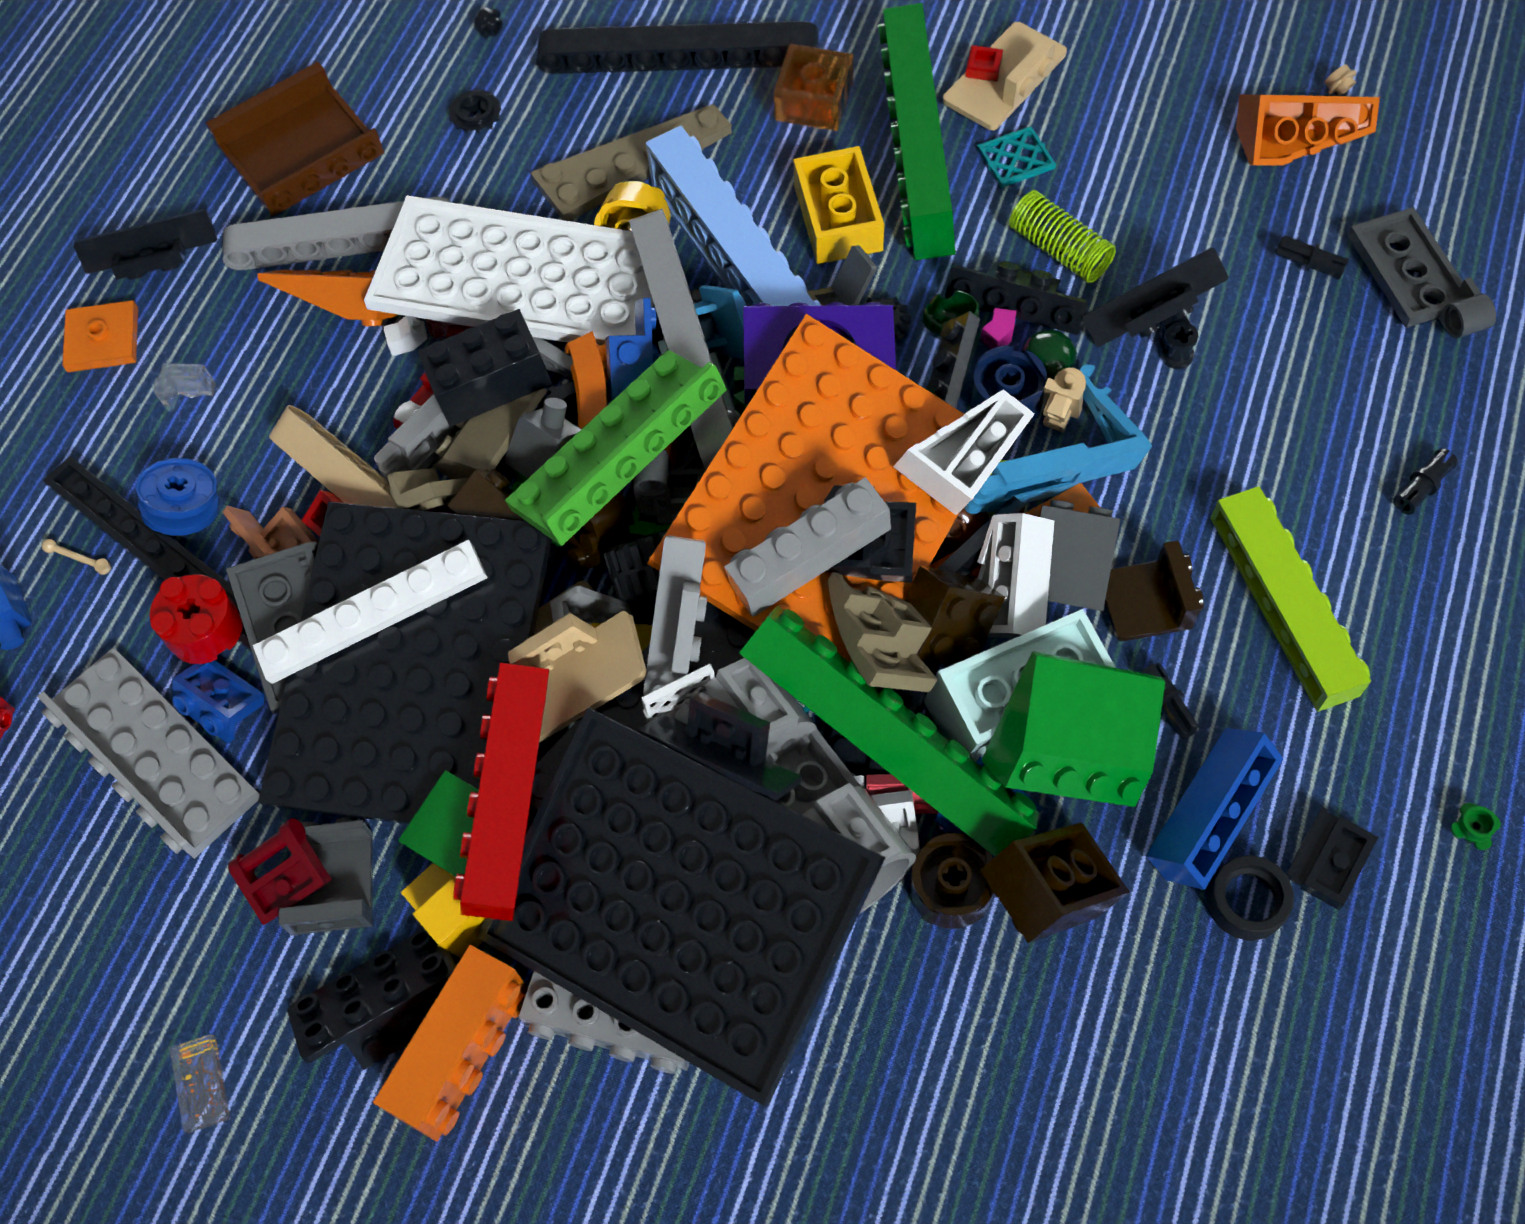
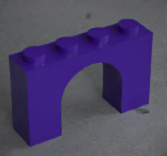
[743,302,896,405]

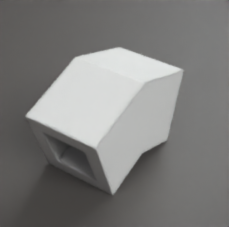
[383,316,428,356]

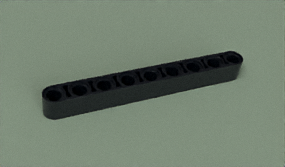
[536,21,819,74]

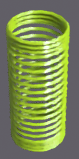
[1009,190,1116,283]

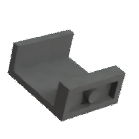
[1040,500,1120,611]
[279,817,373,936]

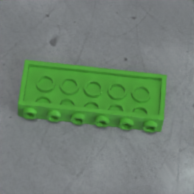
[504,349,727,546]

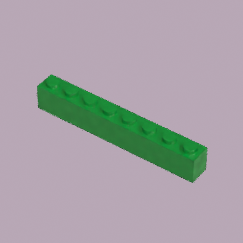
[739,605,1039,856]

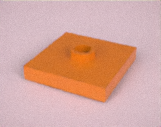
[62,300,138,372]

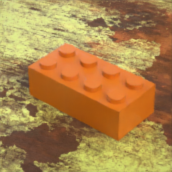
[373,945,528,1142]

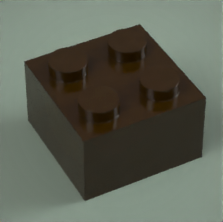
[905,566,1005,665]

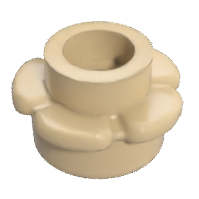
[1324,64,1357,96]

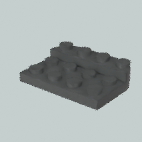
[226,542,318,714]

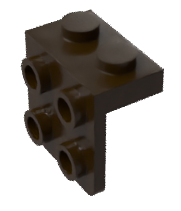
[1105,540,1204,641]

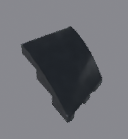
[824,485,916,583]

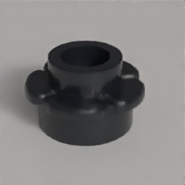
[474,7,503,38]

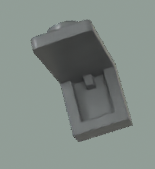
[807,245,877,306]

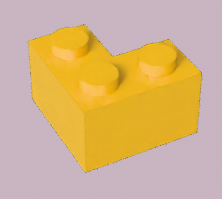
[400,863,486,958]

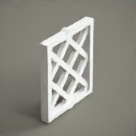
[642,664,715,722]

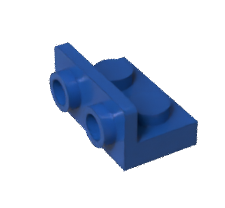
[172,660,264,743]

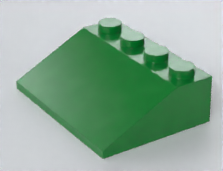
[981,651,1165,807]

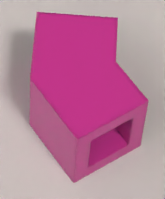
[980,308,1016,350]

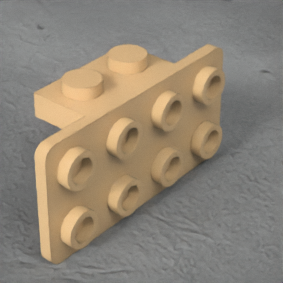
[943,22,1067,130]
[508,611,647,743]

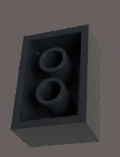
[418,309,552,427]

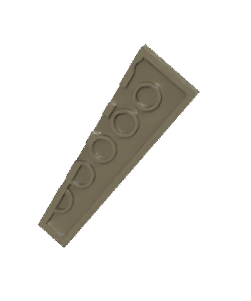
[530,104,732,221]

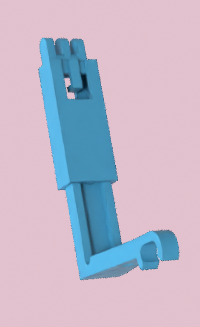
[964,365,1152,514]

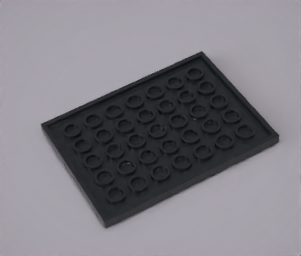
[258,501,552,825]
[477,707,886,1106]

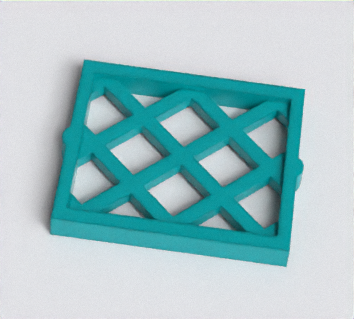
[977,126,1056,188]

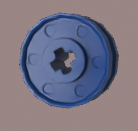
[135,458,219,536]

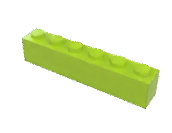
[1210,486,1371,712]

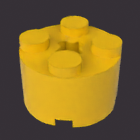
[594,181,670,231]

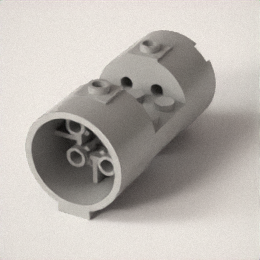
[674,658,916,914]

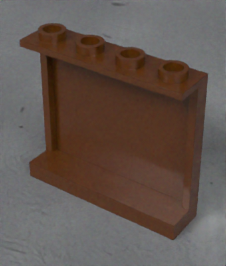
[206,62,385,217]

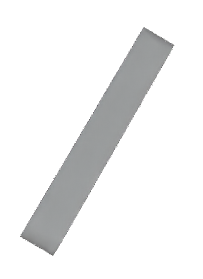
[223,197,452,270]

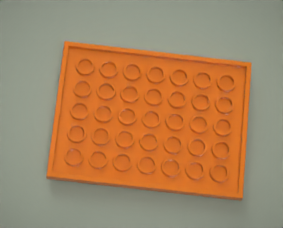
[647,314,964,662]

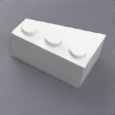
[893,389,1035,515]
[977,513,1054,638]

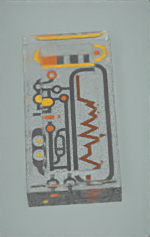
[169,1034,231,1134]

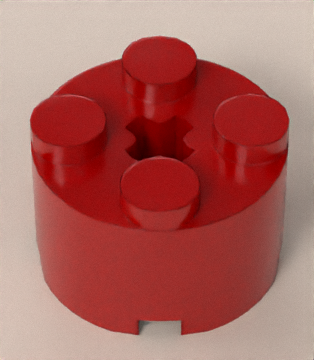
[150,575,242,664]

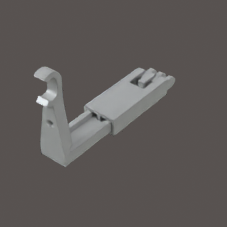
[374,337,607,482]

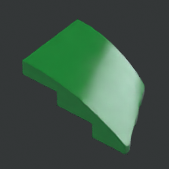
[398,770,479,877]

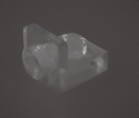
[154,363,216,411]

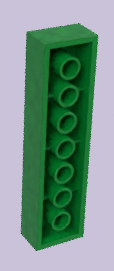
[878,3,956,261]

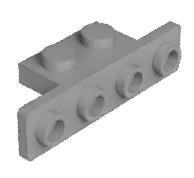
[643,535,707,702]

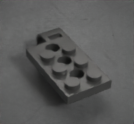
[1348,207,1496,339]

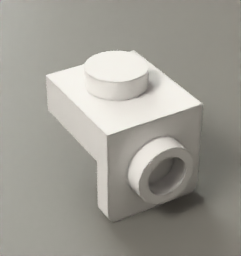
[871,790,920,855]

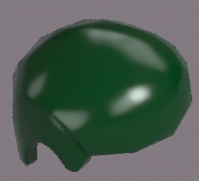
[923,290,979,340]
[1021,329,1077,382]

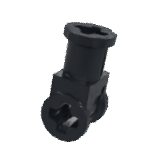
[1158,315,1199,369]

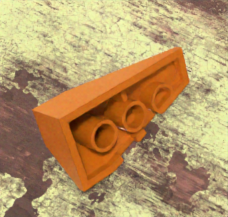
[1236,94,1380,166]
[257,270,397,326]

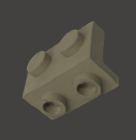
[387,468,470,511]

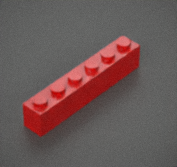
[453,663,550,921]

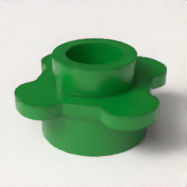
[1451,802,1501,850]

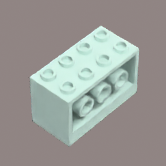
[924,609,1116,762]

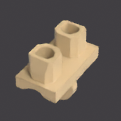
[1043,367,1086,432]

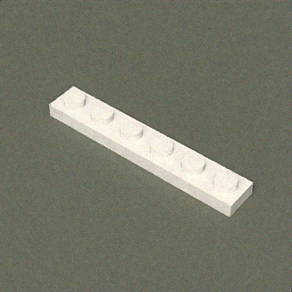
[253,540,488,684]

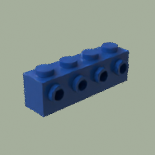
[1145,728,1284,890]

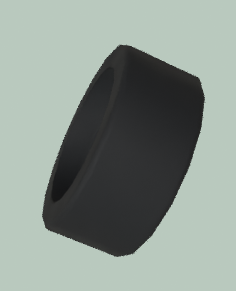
[1207,855,1294,941]

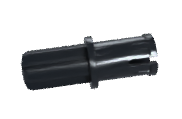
[1275,236,1349,280]
[1140,663,1199,739]

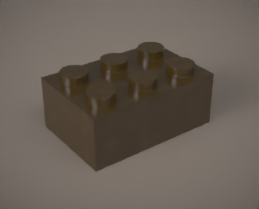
[980,822,1130,944]

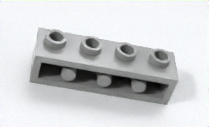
[724,477,891,617]
[519,971,689,1074]

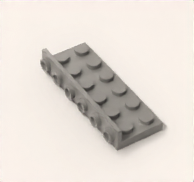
[37,647,260,859]

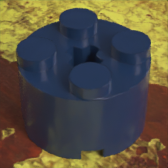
[970,346,1047,427]

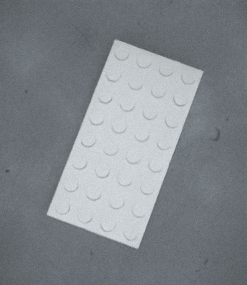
[364,196,674,345]

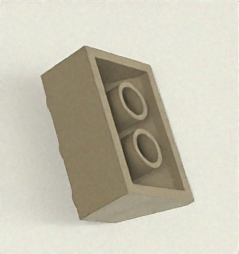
[433,388,548,479]

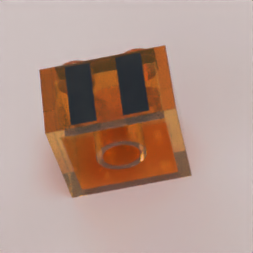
[774,44,854,131]

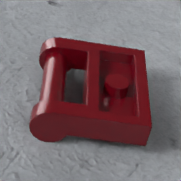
[228,818,332,925]

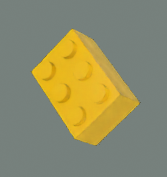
[793,146,884,264]

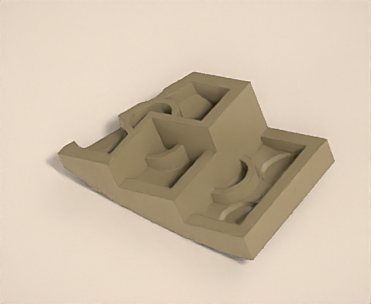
[828,572,938,692]

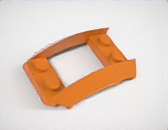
[564,331,677,480]

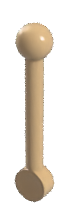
[41,539,111,575]

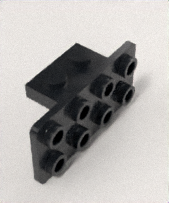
[287,929,457,1070]

